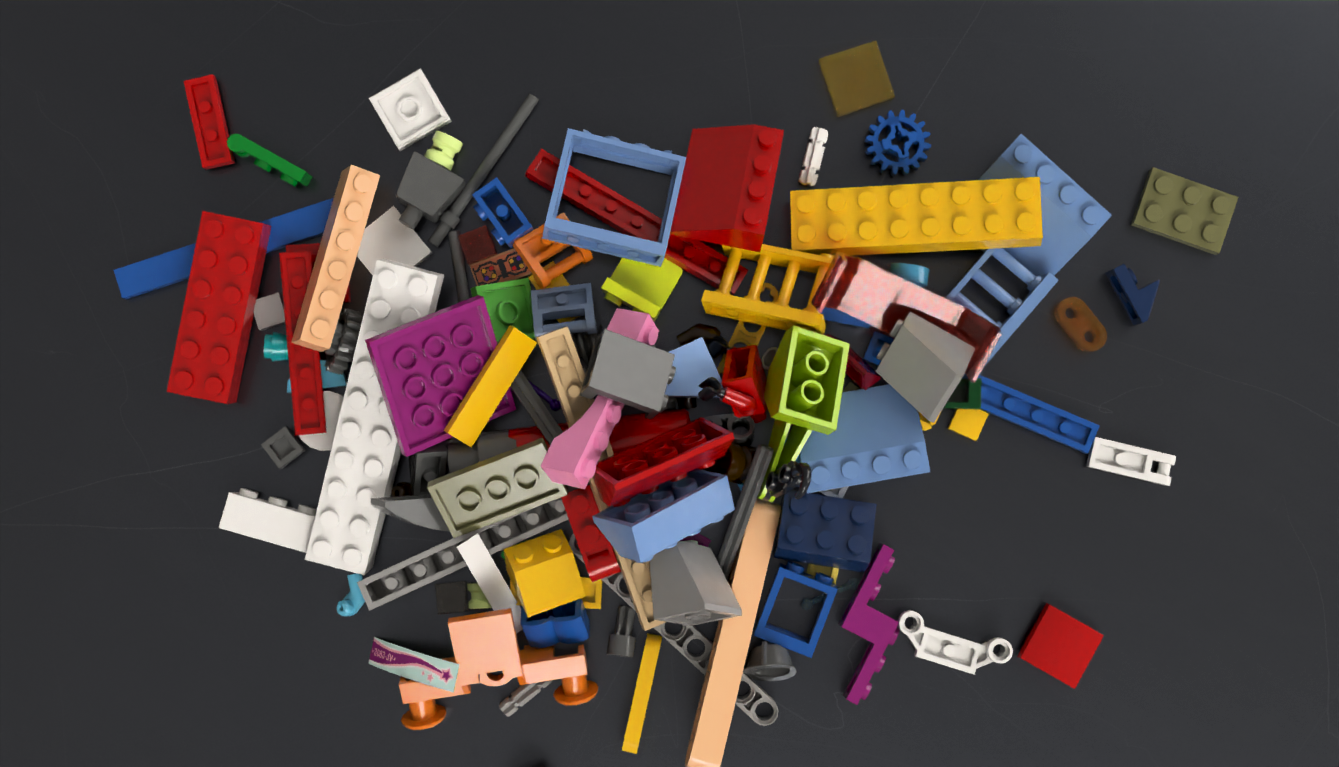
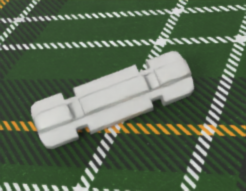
[799,127,828,186]

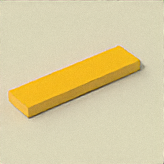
[443,325,537,448]

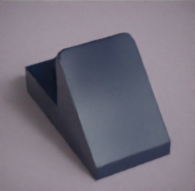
[1106,264,1160,326]

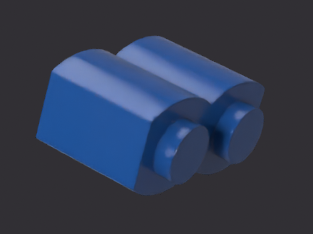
[520,598,590,648]

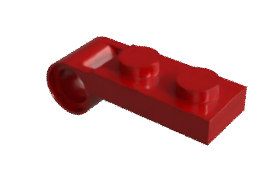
[561,485,621,582]

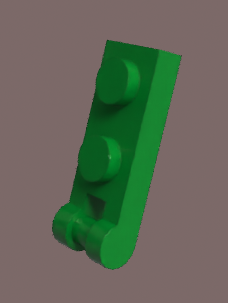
[227,134,313,187]

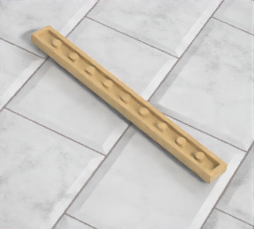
[536,326,666,631]

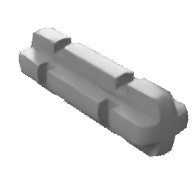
[499,680,553,717]

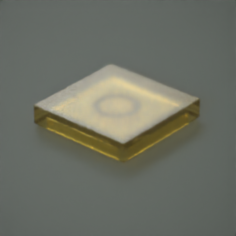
[819,41,895,117]

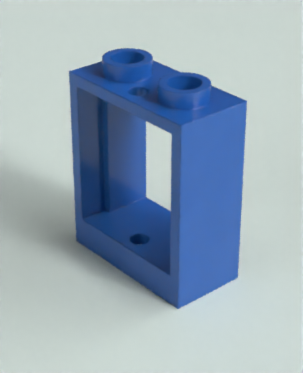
[753,561,838,658]

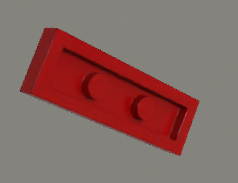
[183,74,235,170]

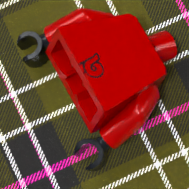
[698,336,767,423]

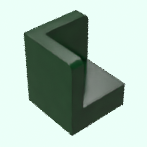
[943,378,982,410]

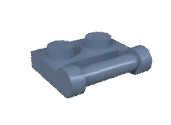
[531,283,597,341]

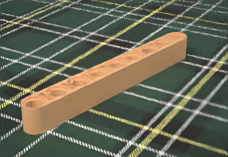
[685,499,781,767]

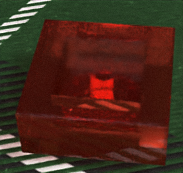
[458,225,498,265]

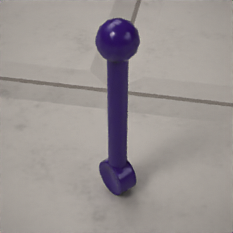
[527,379,561,411]

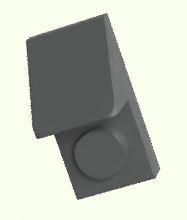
[409,444,448,495]

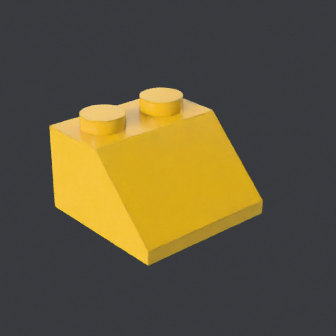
[504,529,586,617]

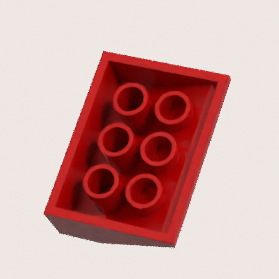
[670,124,784,252]
[592,417,735,507]

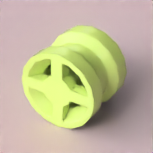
[467,582,492,609]

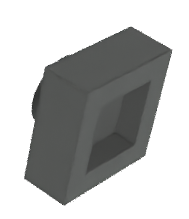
[261,426,306,469]

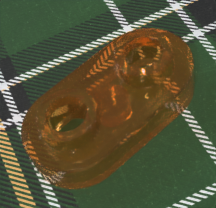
[1055,297,1107,352]

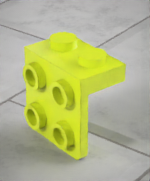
[601,258,683,322]

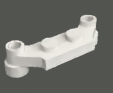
[898,610,1013,675]

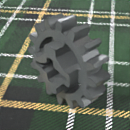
[325,308,363,375]

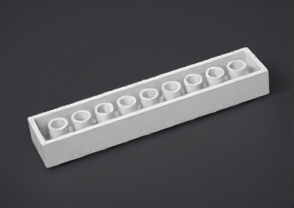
[305,259,444,575]

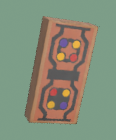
[469,248,532,286]

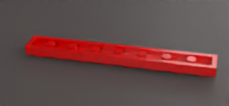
[525,148,749,296]

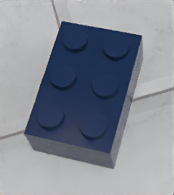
[773,490,877,573]

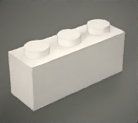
[219,488,317,553]

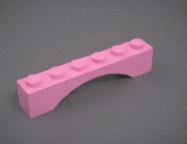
[541,308,659,489]

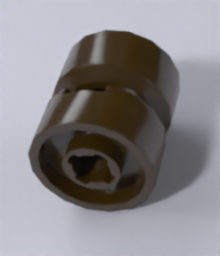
[706,442,757,485]

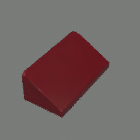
[825,333,881,391]

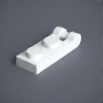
[1086,437,1176,486]

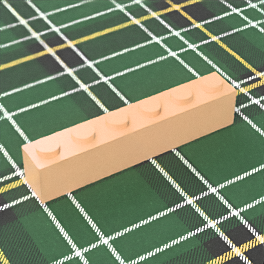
[291,165,380,352]

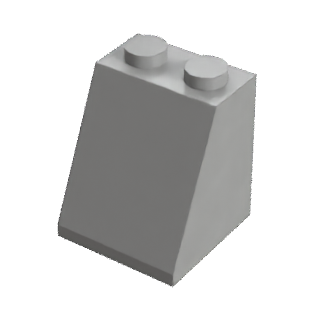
[876,312,975,423]
[650,540,742,626]

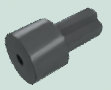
[606,606,636,658]

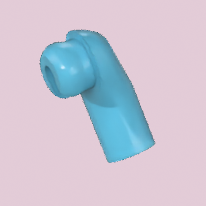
[336,573,365,616]

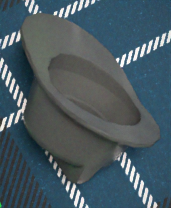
[743,640,797,681]

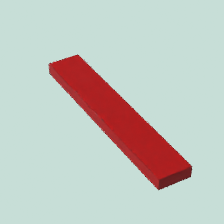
[279,251,327,436]

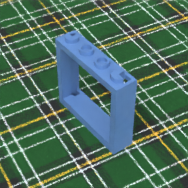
[542,128,686,267]

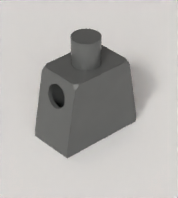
[396,151,466,230]

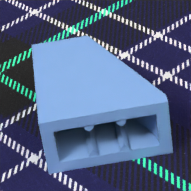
[665,337,723,398]

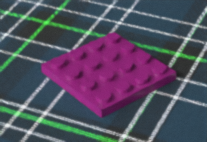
[365,295,516,457]

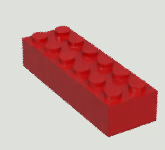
[167,211,272,404]

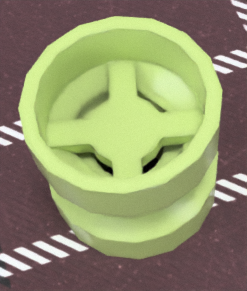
[424,131,463,171]

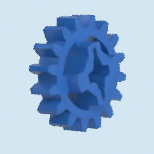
[864,110,931,177]

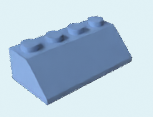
[592,469,735,563]

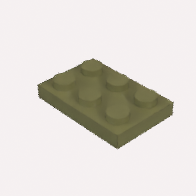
[1131,167,1239,255]

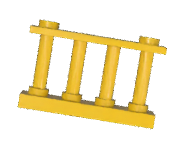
[701,244,842,335]

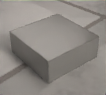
[254,292,285,331]

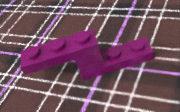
[838,543,900,705]

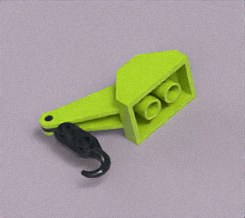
[757,325,850,502]

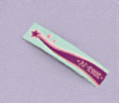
[368,637,459,692]

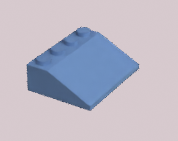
[978,134,1112,277]
[799,384,930,493]

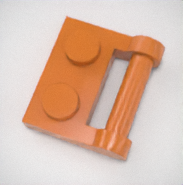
[513,212,593,289]

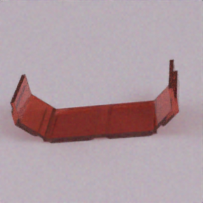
[811,252,1002,383]

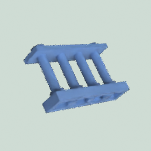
[921,248,1059,374]

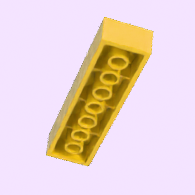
[790,177,1043,256]

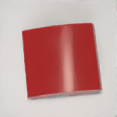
[1017,603,1104,689]

